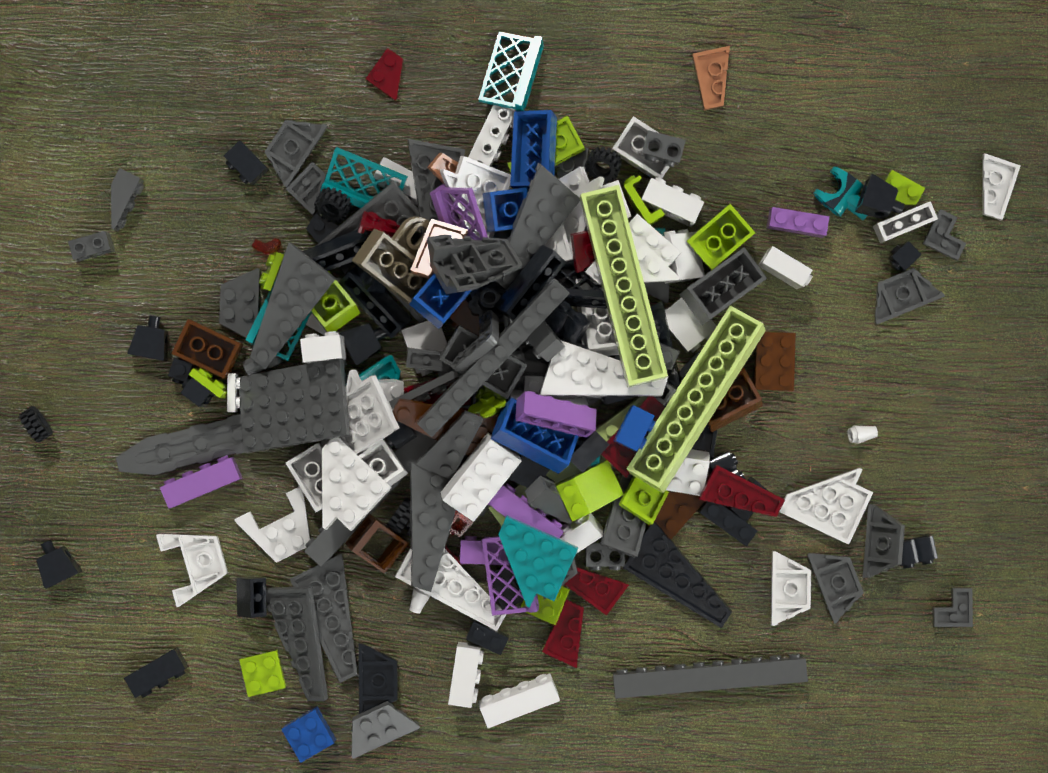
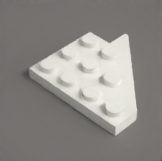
[440,156,511,240]
[558,167,604,257]
[585,214,681,285]
[339,369,399,455]
[322,437,392,531]
[780,468,873,544]

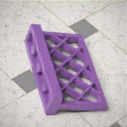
[430,184,488,240]
[482,537,539,616]

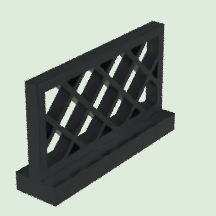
[552,261,607,309]

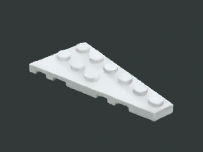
[539,341,668,396]
[395,548,506,631]

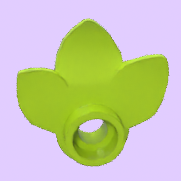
[468,392,506,418]

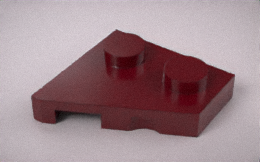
[365,48,404,101]
[358,211,400,238]

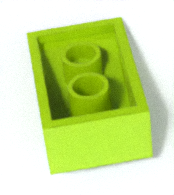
[686,204,755,271]
[311,271,360,332]
[555,460,624,522]

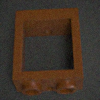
[345,513,408,574]

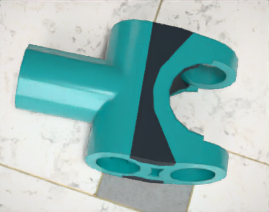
[813,167,868,221]

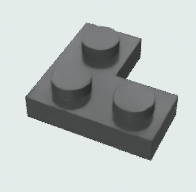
[922,209,966,261]
[932,587,973,627]

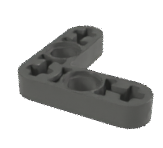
[451,310,499,374]

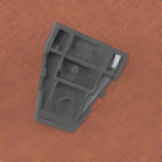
[427,235,523,294]

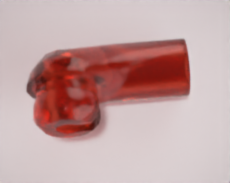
[252,238,281,255]

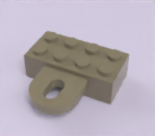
[352,216,430,304]

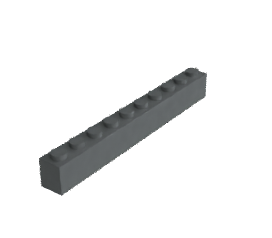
[417,279,570,437]
[304,428,437,567]
[612,653,808,699]

